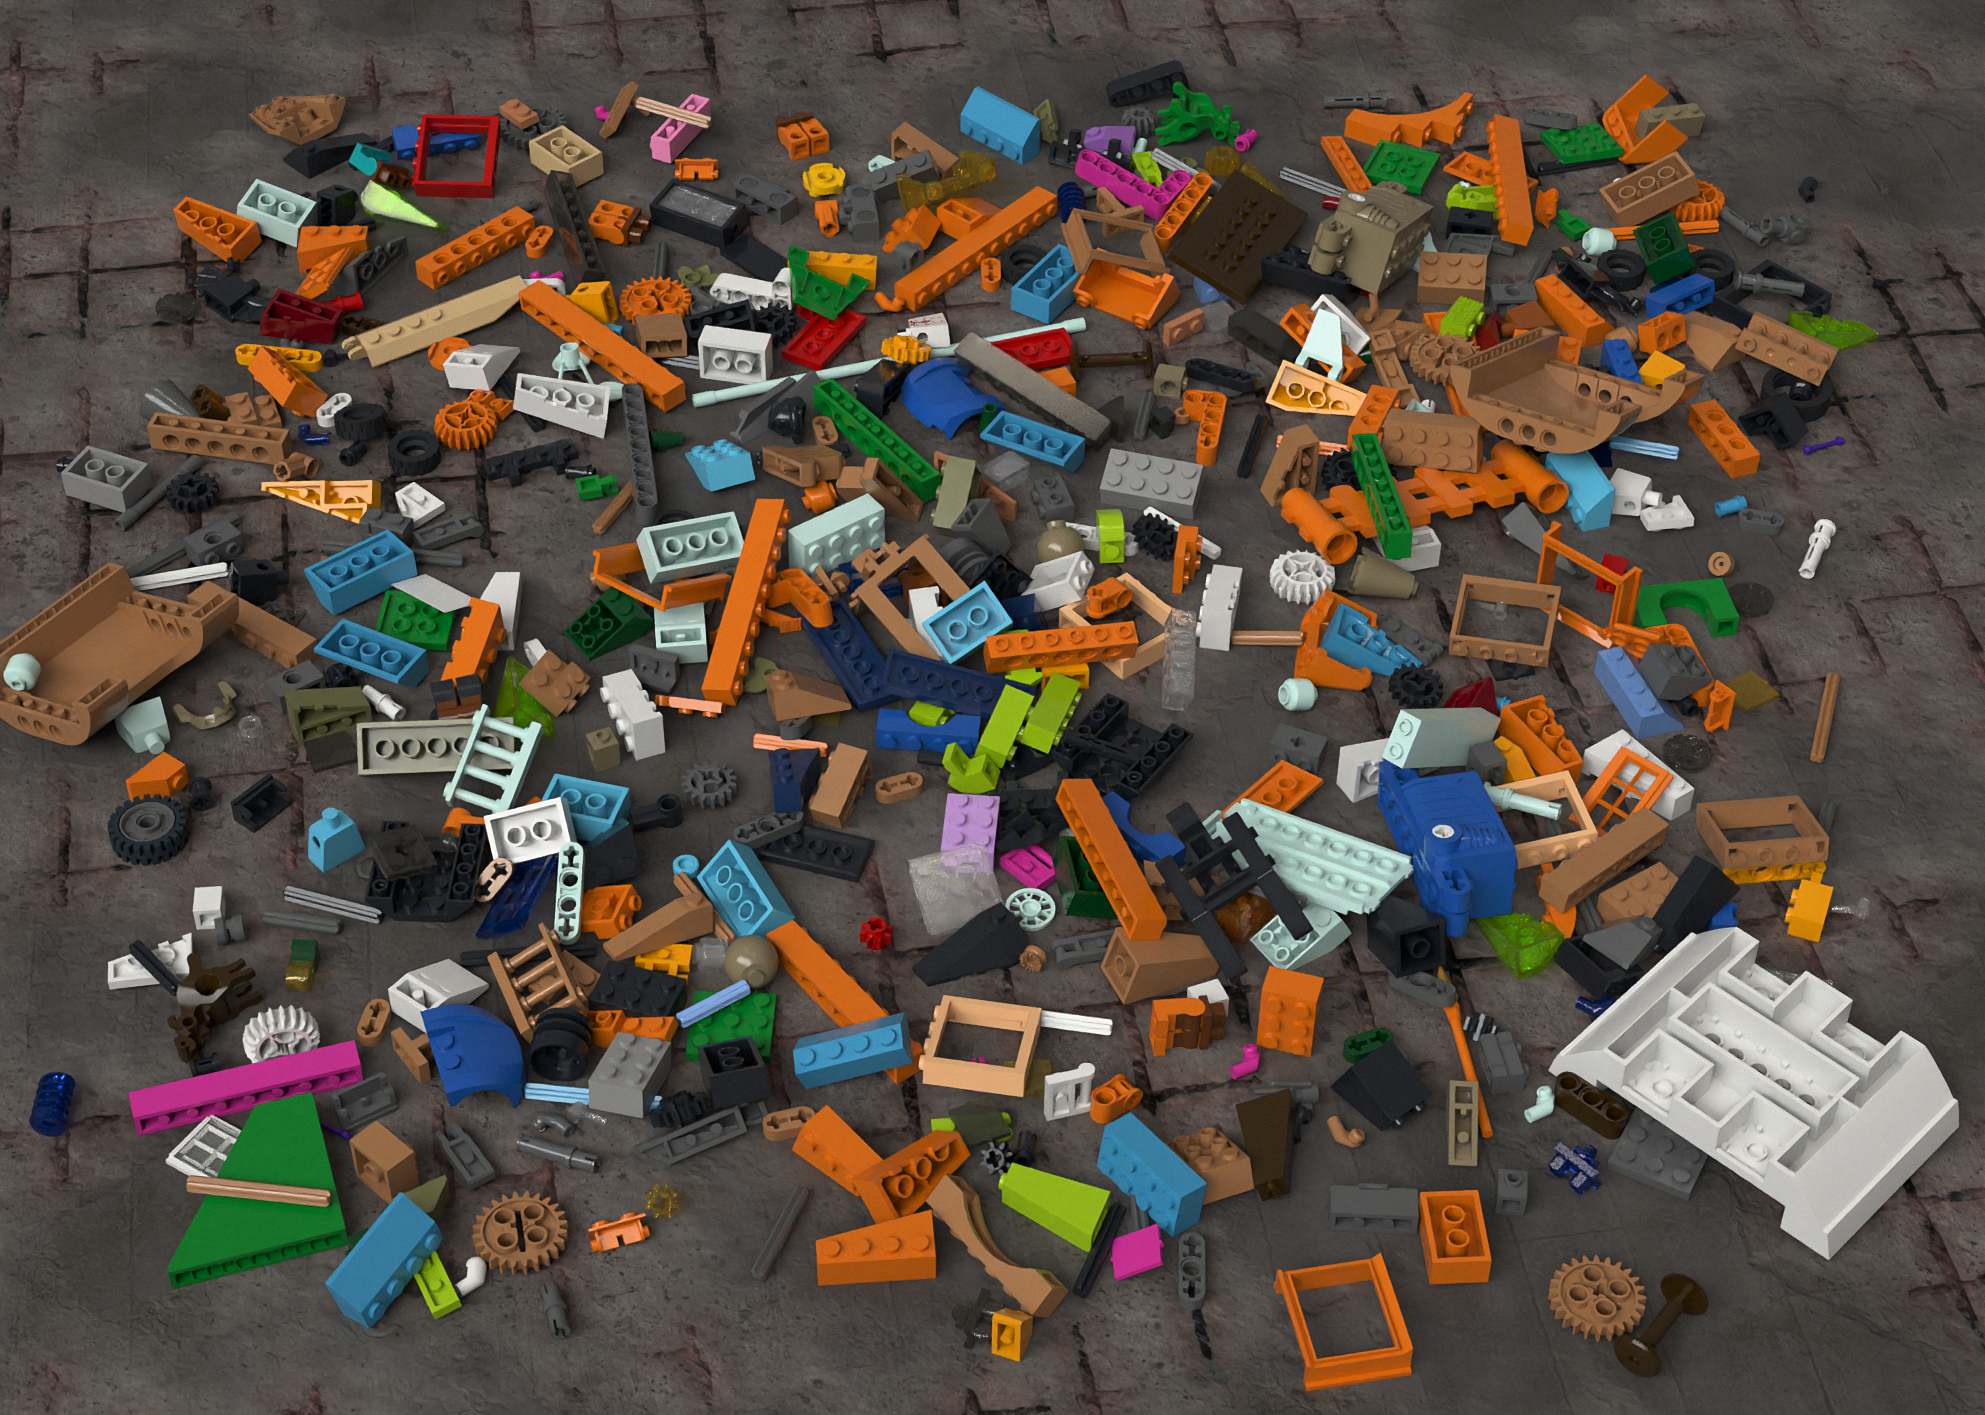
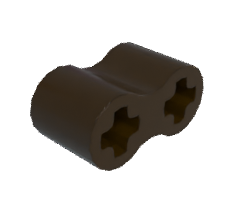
[191,385,229,421]

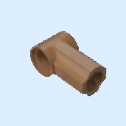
[273,451,319,482]

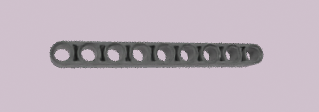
[621,383,658,526]

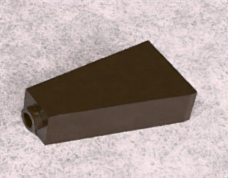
[1235,1088,1297,1201]

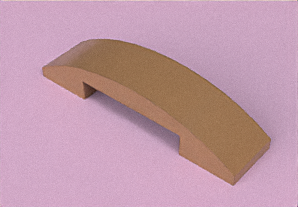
[1368,328,1421,409]

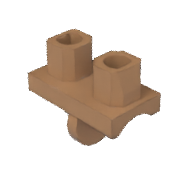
[812,565,850,602]

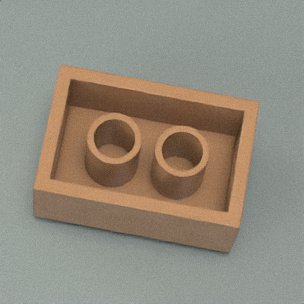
[1417,251,1487,305]
[1596,862,1679,923]

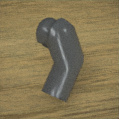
[531,1111,575,1138]

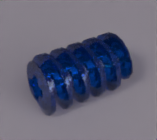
[1057,182,1087,223]
[29,1072,76,1137]

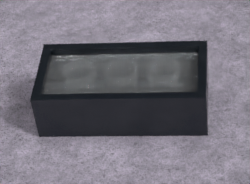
[649,178,748,249]

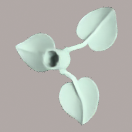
[552,342,624,402]

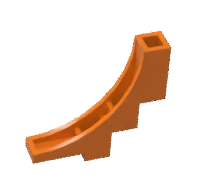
[1344,92,1474,148]

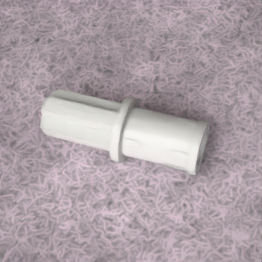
[362,685,406,721]

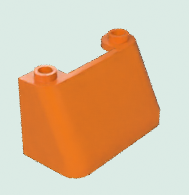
[1072,247,1180,330]
[1293,589,1378,691]

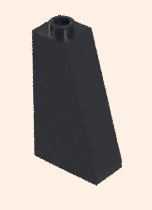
[1652,855,1740,955]

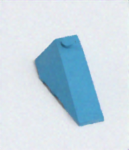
[1320,603,1423,677]

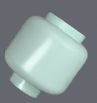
[1582,227,1616,256]
[3,653,41,691]
[1278,678,1318,711]

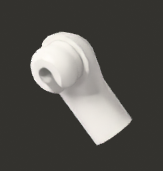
[454,1257,487,1297]

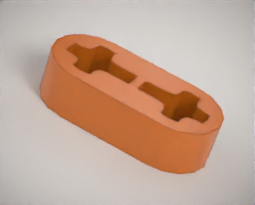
[525,226,554,258]
[981,258,1001,292]

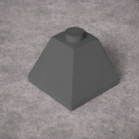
[1582,915,1663,970]

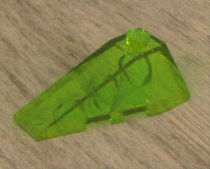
[494,656,554,740]
[1473,907,1564,980]

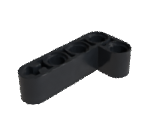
[1106,60,1191,108]

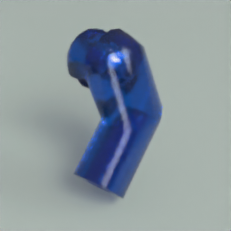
[297,424,329,445]
[1575,996,1617,1018]

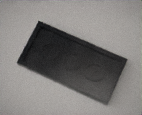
[758,824,875,883]

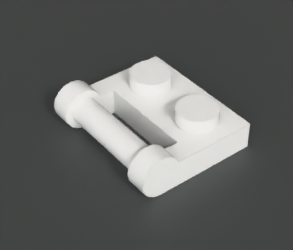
[1044,1063,1095,1121]

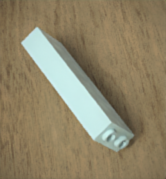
[1382,707,1501,769]

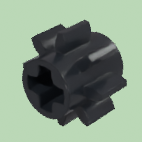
[324,663,357,688]
[1462,1012,1499,1042]
[980,1141,1017,1175]

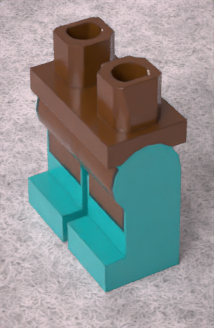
[348,142,412,190]

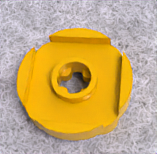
[803,163,846,197]

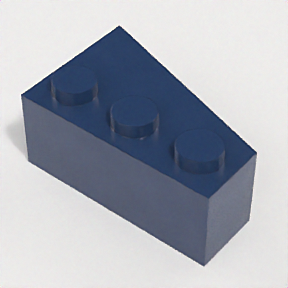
[983,593,1049,647]
[768,748,821,813]

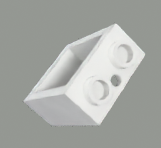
[1021,551,1095,612]

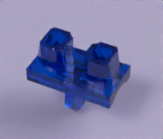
[1548,1142,1602,1195]

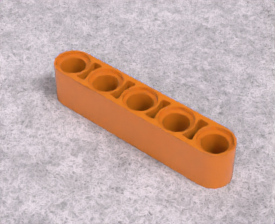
[1154,172,1213,254]

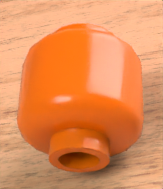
[802,480,839,515]

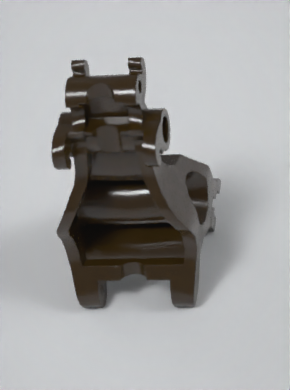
[167,953,263,1063]

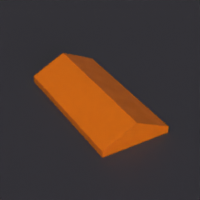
[1443,151,1538,196]
[1221,760,1323,820]

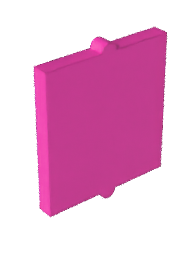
[1110,1224,1164,1281]

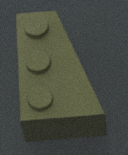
[284,687,373,746]

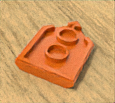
[1597,622,1666,660]

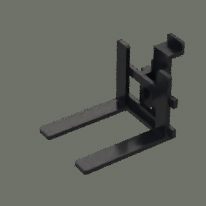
[1155,802,1314,982]

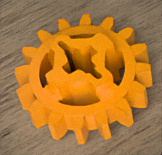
[881,335,931,364]

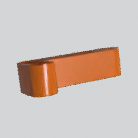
[1182,389,1227,467]
[765,568,834,628]
[1645,624,1715,707]

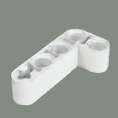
[710,268,795,310]

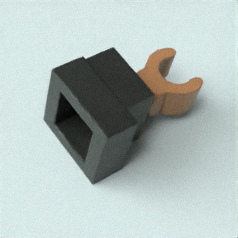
[1149,406,1190,439]

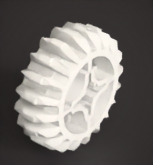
[1270,549,1335,605]
[242,1005,320,1063]

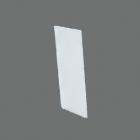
[391,574,471,613]

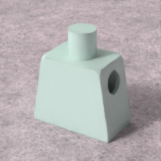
[114,697,171,754]

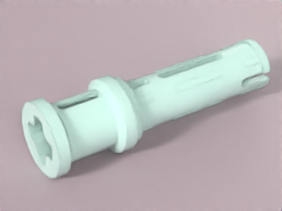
[1484,782,1562,821]

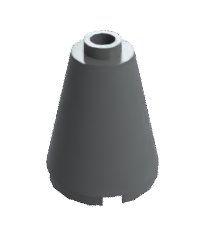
[140,379,204,421]

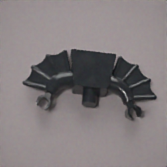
[1551,248,1644,317]
[194,257,272,324]

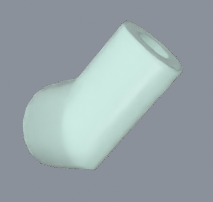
[1524,1086,1555,1123]

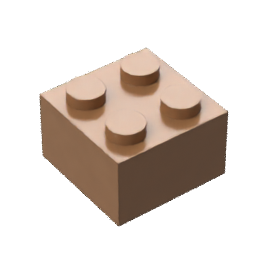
[349,1120,420,1204]

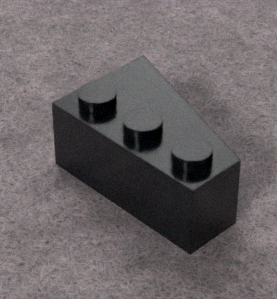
[854,359,908,420]

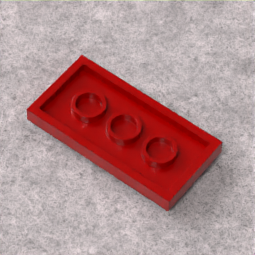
[782,309,866,371]
[979,327,1080,378]

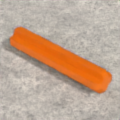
[753,733,828,758]

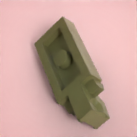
[1033,98,1058,144]

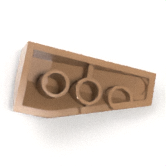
[1685,311,1746,373]

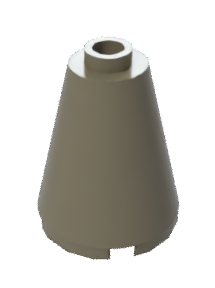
[1348,547,1418,599]

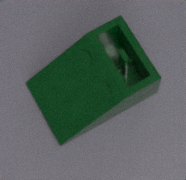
[563,586,655,661]

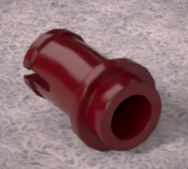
[1322,195,1340,210]

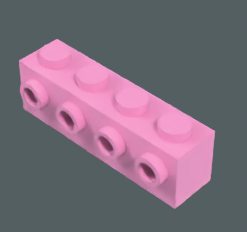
[650,94,711,163]

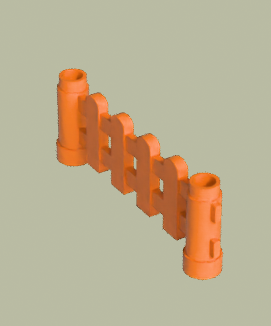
[1281,439,1569,564]

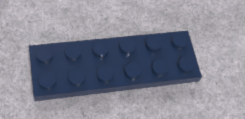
[798,599,904,712]
[879,648,1036,727]

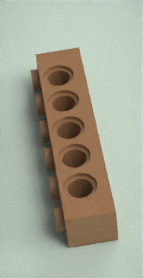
[147,412,293,465]

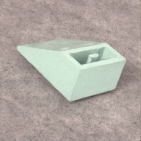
[654,602,708,664]
[1250,901,1352,971]

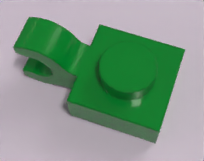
[1555,209,1592,241]
[575,475,619,501]

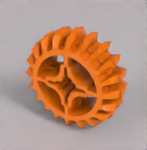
[1667,179,1725,222]
[434,399,498,451]

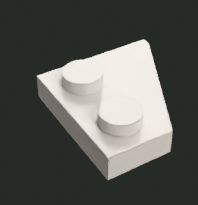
[1640,495,1694,531]

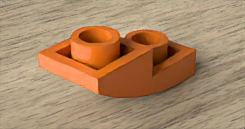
[465,389,515,420]

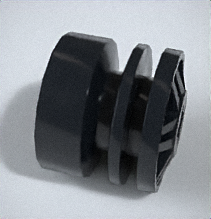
[528,1007,593,1082]

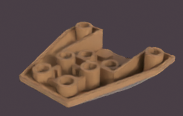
[249,94,346,146]

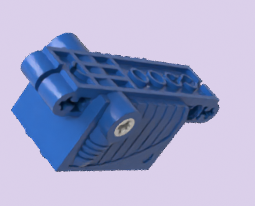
[1377,759,1518,937]

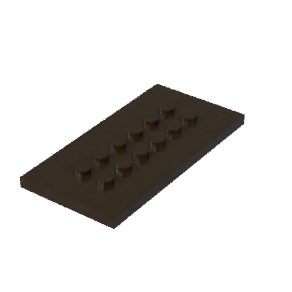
[1167,169,1308,305]

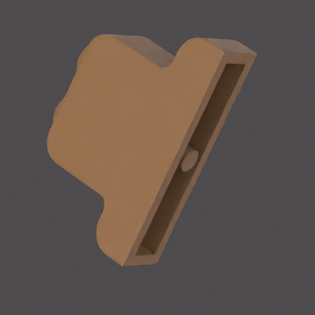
[762,445,846,487]
[836,458,924,524]

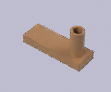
[599,81,650,139]

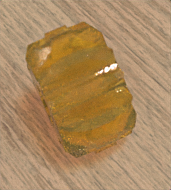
[1204,144,1240,178]

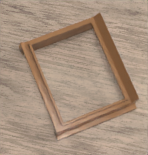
[1061,208,1171,279]

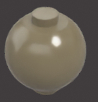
[1037,520,1085,564]
[724,935,779,990]

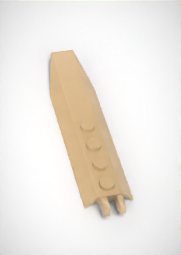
[341,275,528,368]

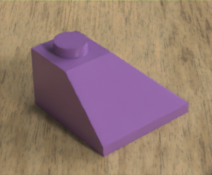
[1083,126,1137,156]

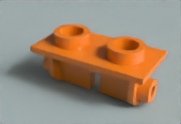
[675,158,719,181]
[1534,188,1559,229]
[1704,680,1737,732]
[587,1212,650,1254]

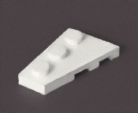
[108,933,193,990]

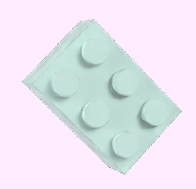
[237,179,317,247]

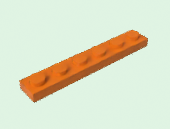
[1320,136,1372,194]

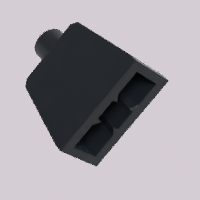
[316,185,359,227]
[231,559,289,607]

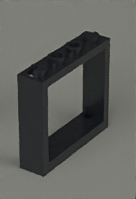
[1710,259,1832,332]

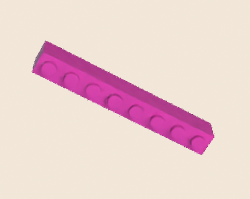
[128,1040,363,1136]

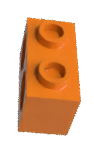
[1638,311,1686,355]

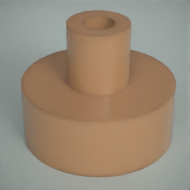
[1708,552,1735,577]

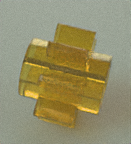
[644,1181,679,1218]

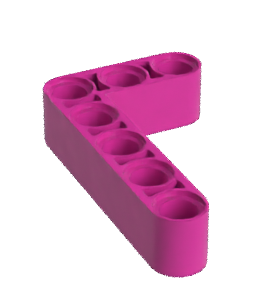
[1075,149,1191,220]

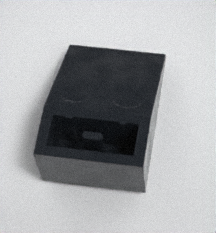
[967,549,1033,601]

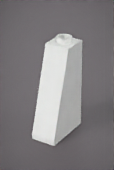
[480,572,522,650]

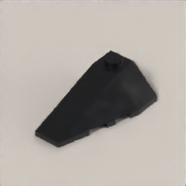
[283,133,377,179]
[912,902,1029,987]

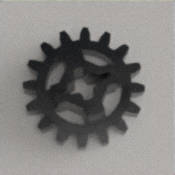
[757,303,797,346]
[166,471,220,513]
[1131,513,1178,561]
[1388,663,1444,709]
[648,1090,711,1129]

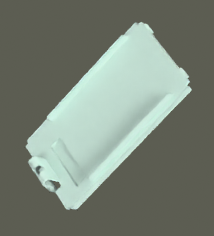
[1202,798,1414,915]

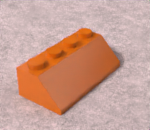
[1535,274,1616,349]

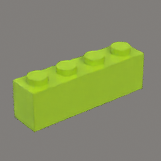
[1020,671,1082,754]

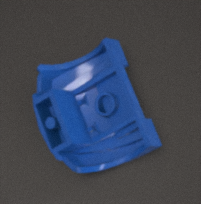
[901,357,1006,439]
[420,1004,528,1108]

